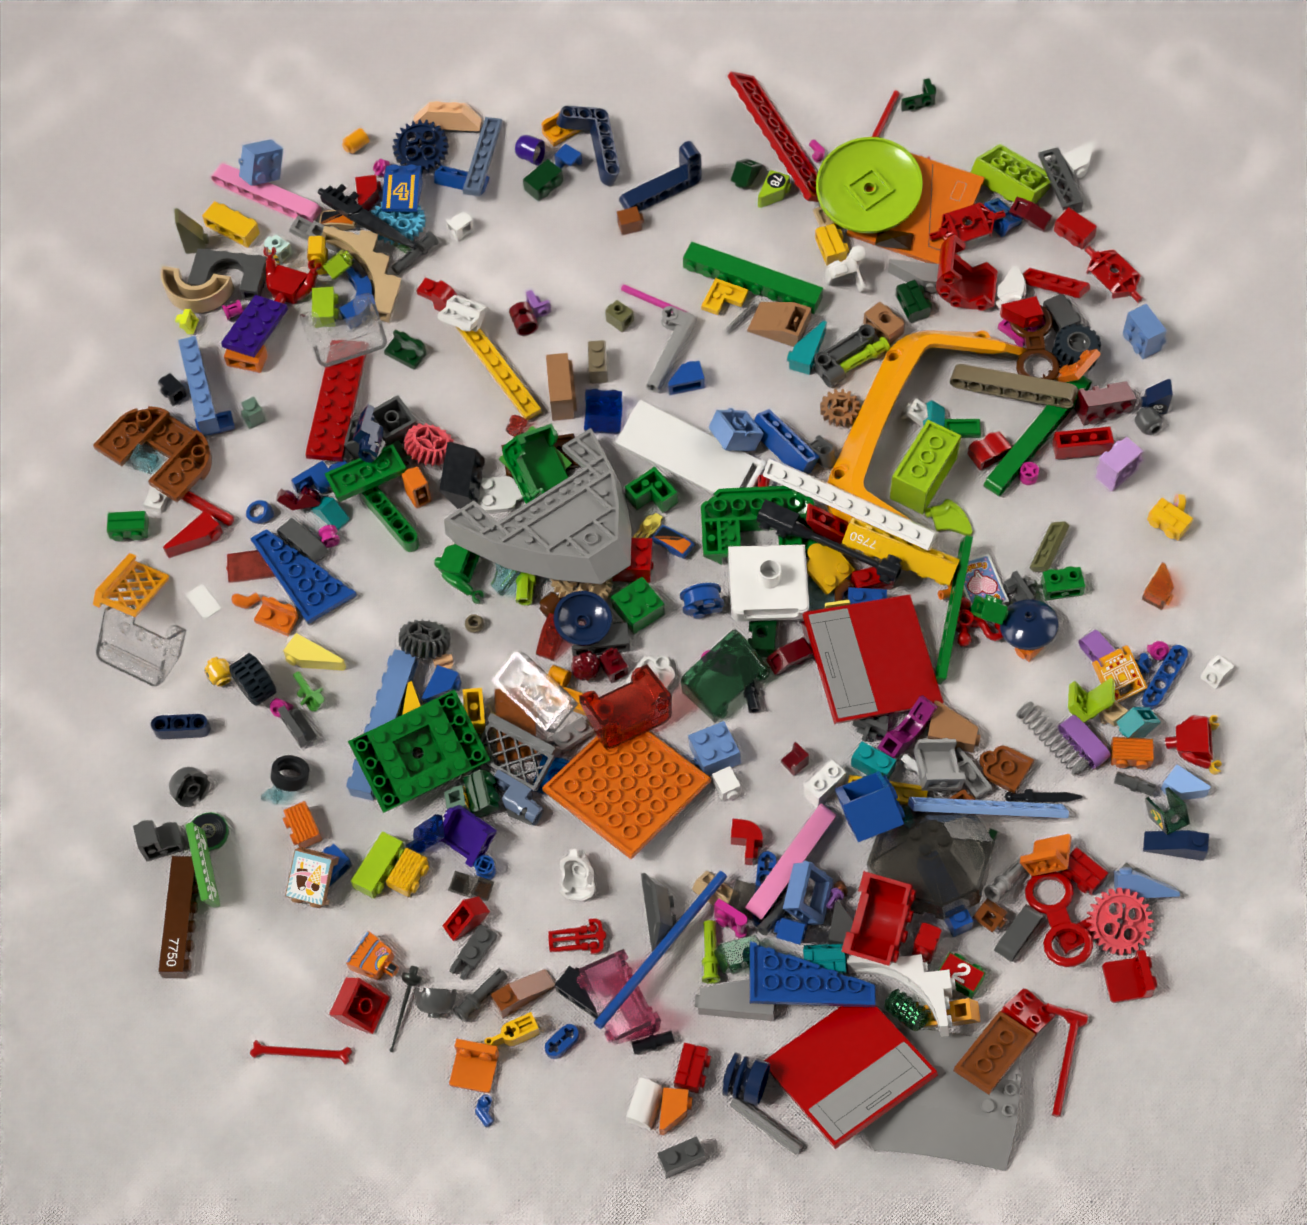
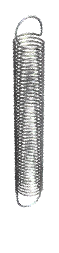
[723,300,760,336]

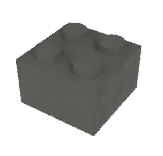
[373,395,418,447]

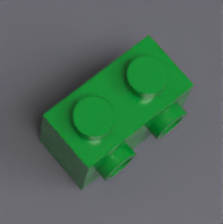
[1041,566,1085,601]
[970,594,1008,625]

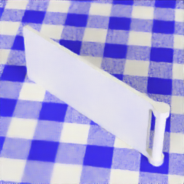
[615,400,767,494]

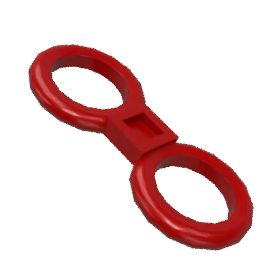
[1025,871,1093,967]

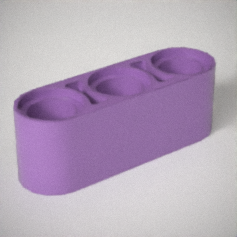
[1078,630,1115,667]
[1058,715,1111,769]

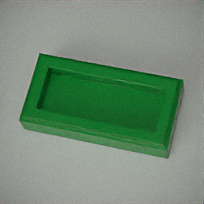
[944,419,981,438]

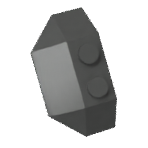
[641,873,677,952]

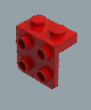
[1102,950,1157,1003]
[1001,988,1056,1049]

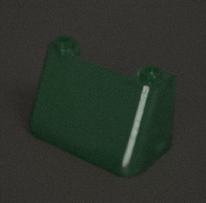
[681,629,770,723]

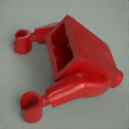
[263,247,322,304]

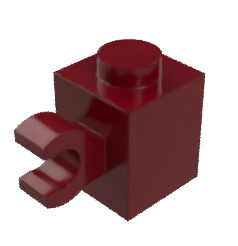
[599,648,628,683]

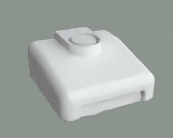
[728,545,809,621]

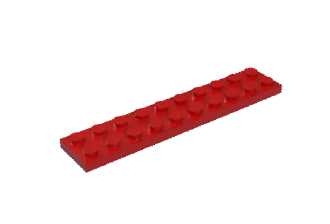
[727,71,819,202]

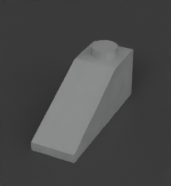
[888,259,938,293]

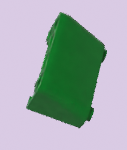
[502,423,568,504]

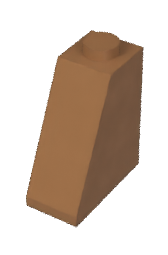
[927,700,981,753]

